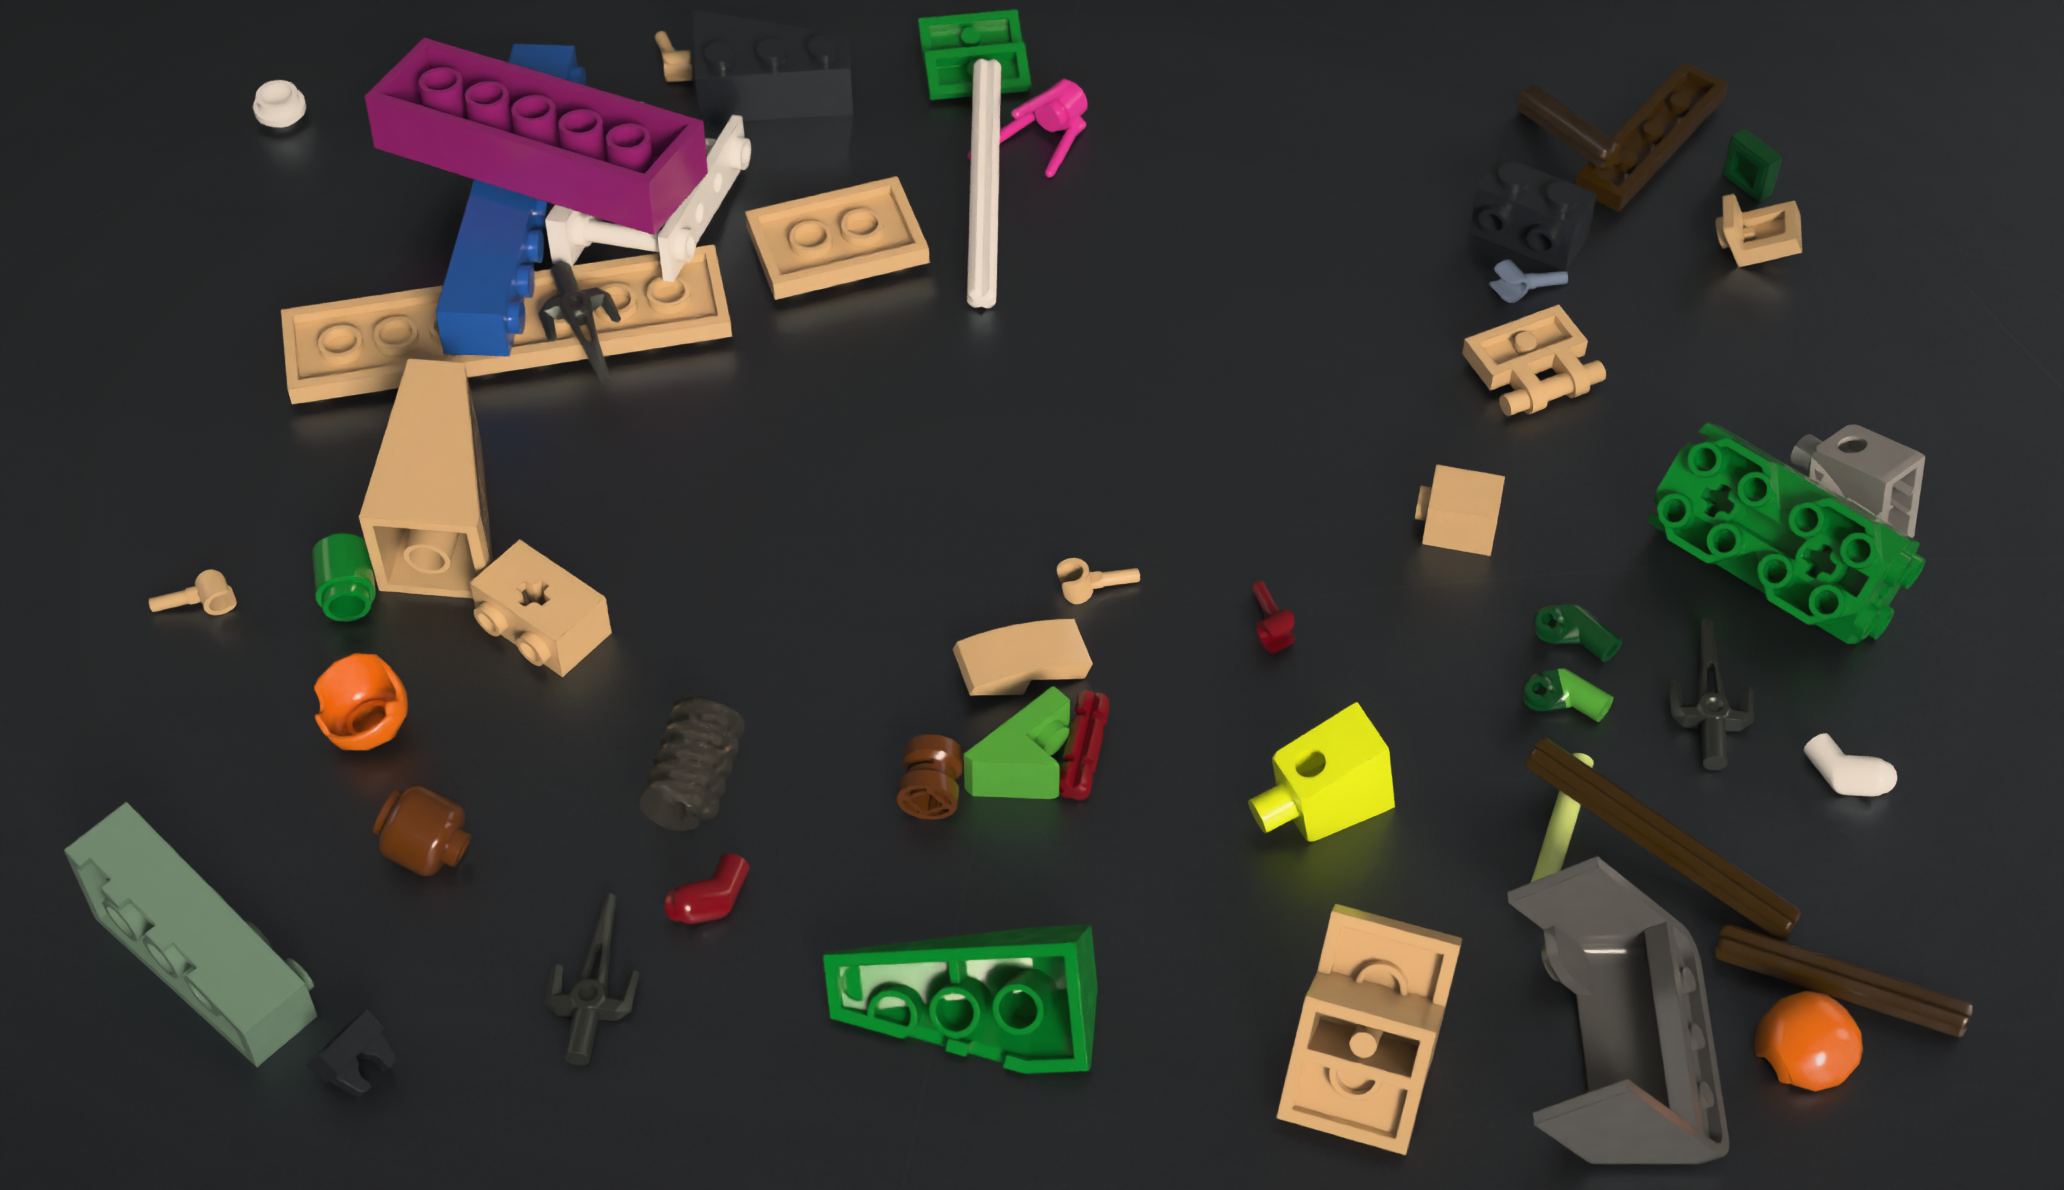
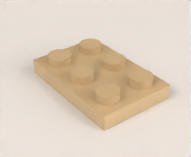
[745,176,929,300]

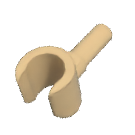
[655,31,693,82]
[1057,558,1140,604]
[149,569,237,615]

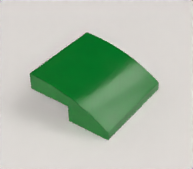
[918,9,1031,100]

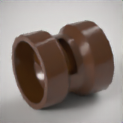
[897,734,964,820]

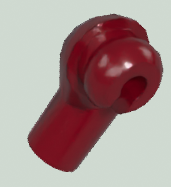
[664,853,750,924]

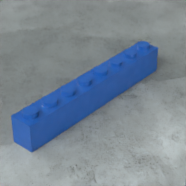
[436,44,586,357]

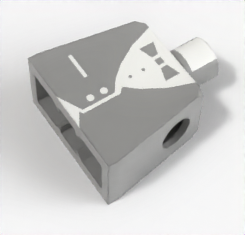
[1791,424,1925,538]

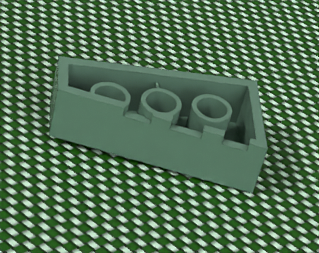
[64,802,317,1067]

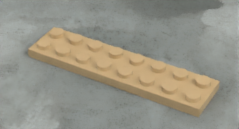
[281,245,732,404]

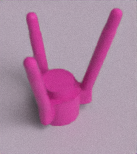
[967,78,1088,178]

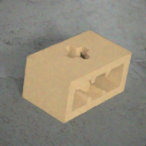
[470,539,612,677]

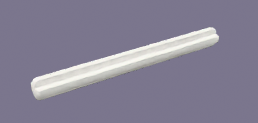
[967,58,1001,309]

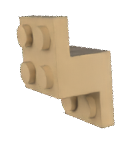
[1277,904,1463,1155]

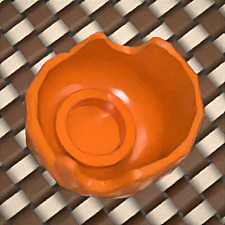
[314,653,408,750]
[1754,991,1863,1092]

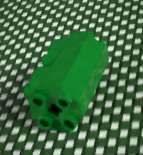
[1648,422,1926,644]

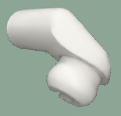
[1803,733,1897,797]

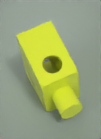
[1248,702,1395,842]

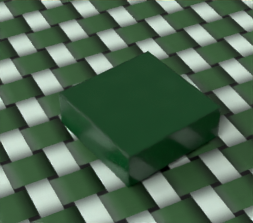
[1722,128,1783,203]

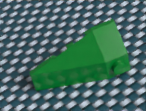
[823,924,1098,1074]

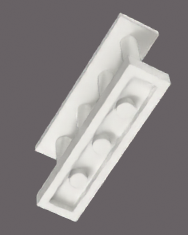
[545,102,751,282]

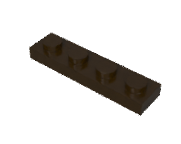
[1575,62,1729,212]

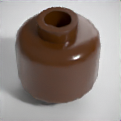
[372,784,472,877]

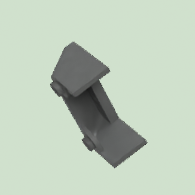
[1508,856,1729,1164]

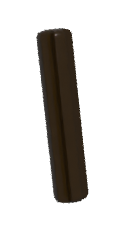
[1516,85,1623,171]

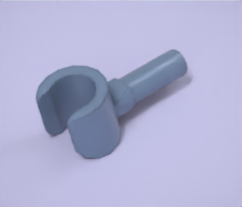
[1489,260,1568,303]

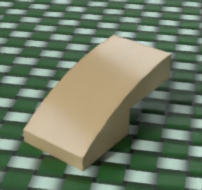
[953,619,1093,695]

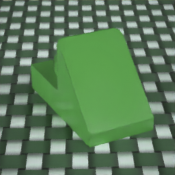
[964,686,1070,799]

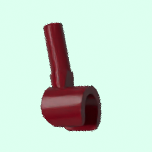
[1252,581,1295,654]

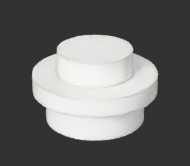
[253,80,306,127]

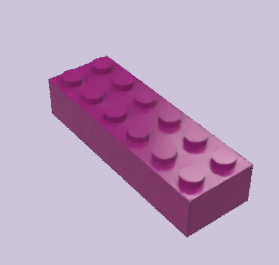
[365,38,708,235]

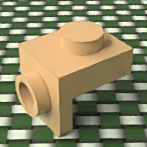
[1716,193,1802,267]

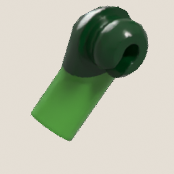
[1522,668,1614,722]

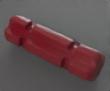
[1059,690,1110,801]

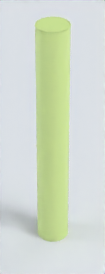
[1531,753,1594,882]

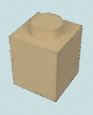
[1415,464,1505,556]

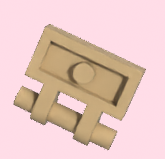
[1462,305,1606,416]

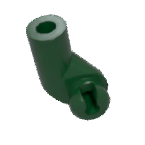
[1533,604,1623,662]

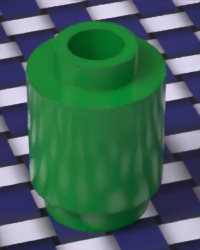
[312,532,376,621]

